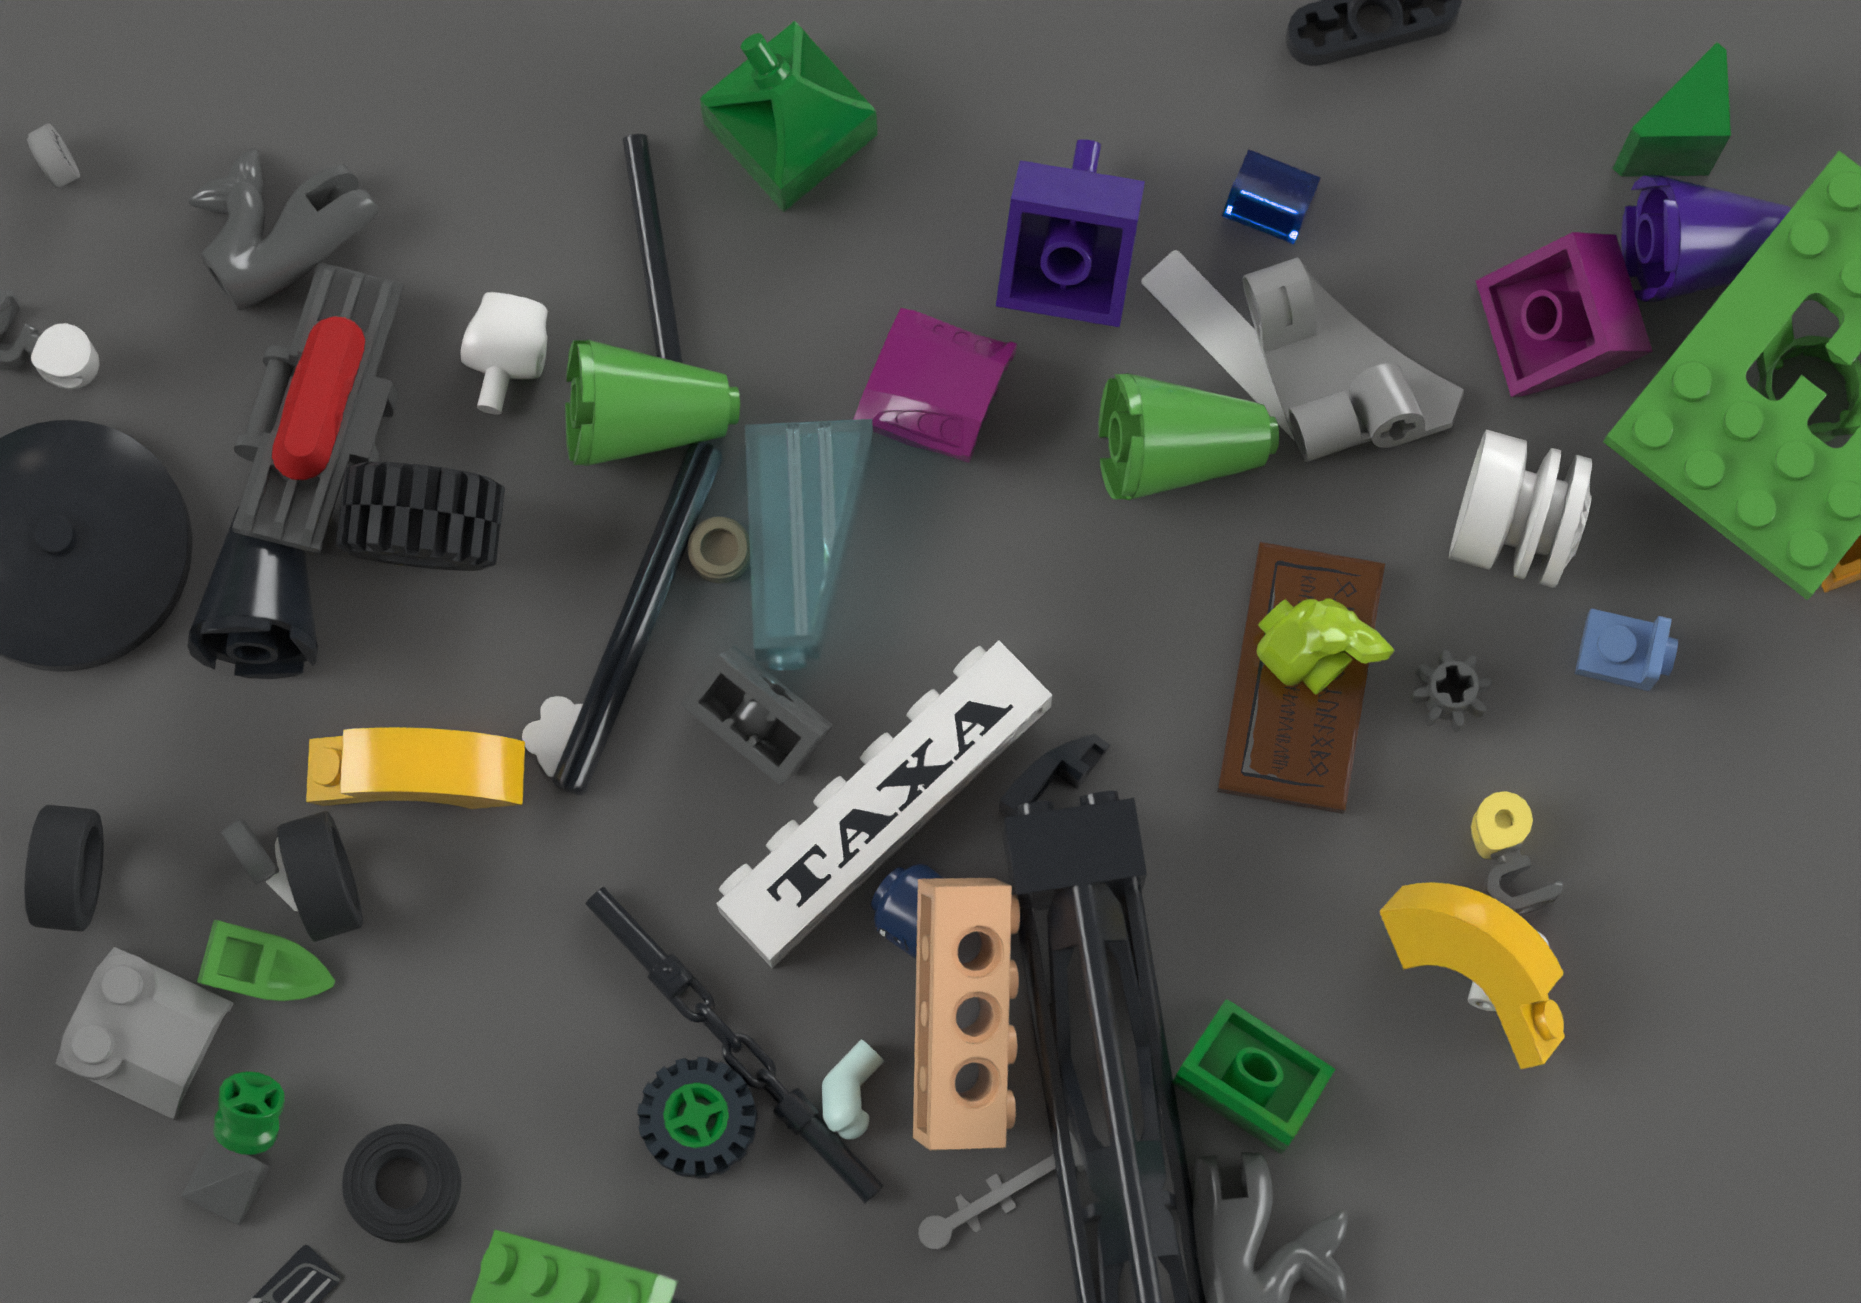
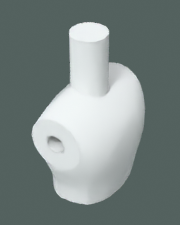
[461,292,548,415]

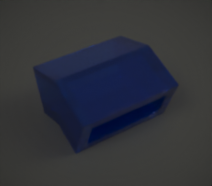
[1222,149,1321,244]

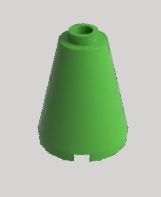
[565,339,740,466]
[1099,373,1279,500]

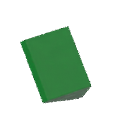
[1612,42,1731,177]
[1173,999,1336,1154]

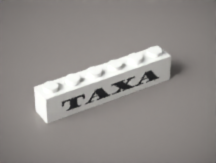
[716,641,1052,968]

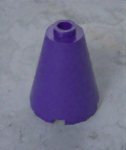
[1621,175,1792,302]

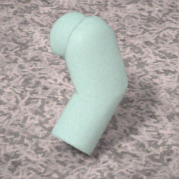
[822,1039,884,1140]

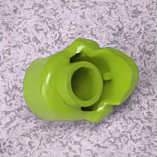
[1257,598,1395,695]

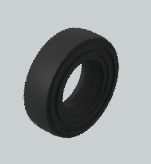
[342,1124,461,1243]

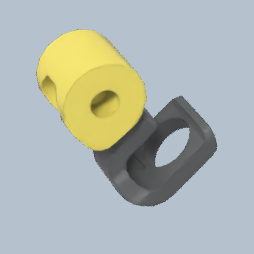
[1470,791,1563,916]

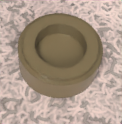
[688,517,752,583]

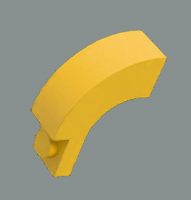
[306,727,525,809]
[1379,882,1565,1069]

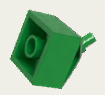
[699,21,878,212]

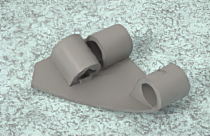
[1242,257,1464,462]

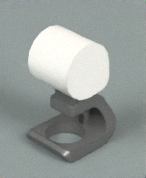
[0,290,99,390]

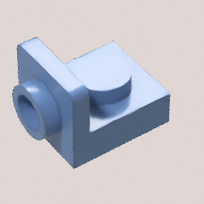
[1575,608,1678,691]

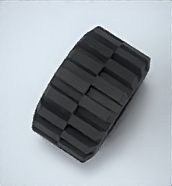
[336,462,505,571]

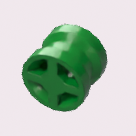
[213,1071,285,1155]

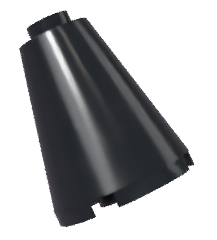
[187,507,318,679]

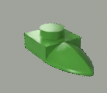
[197,919,335,1001]

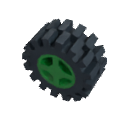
[637,1056,757,1179]

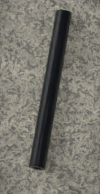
[623,134,683,363]

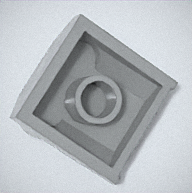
[55,947,234,1120]

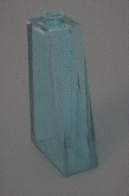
[745,419,874,670]

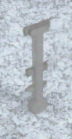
[918,1131,1085,1250]

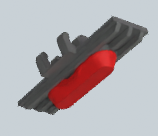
[232,262,404,554]

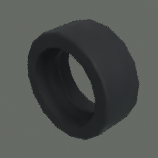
[24,805,104,932]
[277,811,363,942]

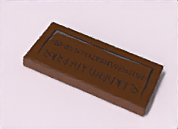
[1217,542,1385,814]

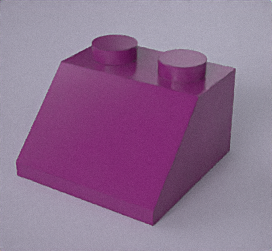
[1476,232,1653,397]

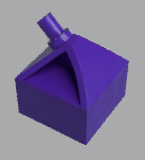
[995,139,1145,327]

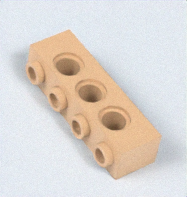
[913,878,1020,1150]

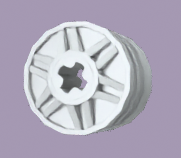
[1449,429,1592,588]

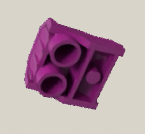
[853,308,1017,463]

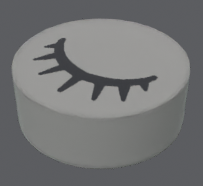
[27,123,80,188]

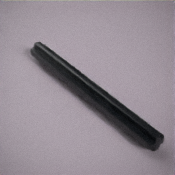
[553,442,722,795]

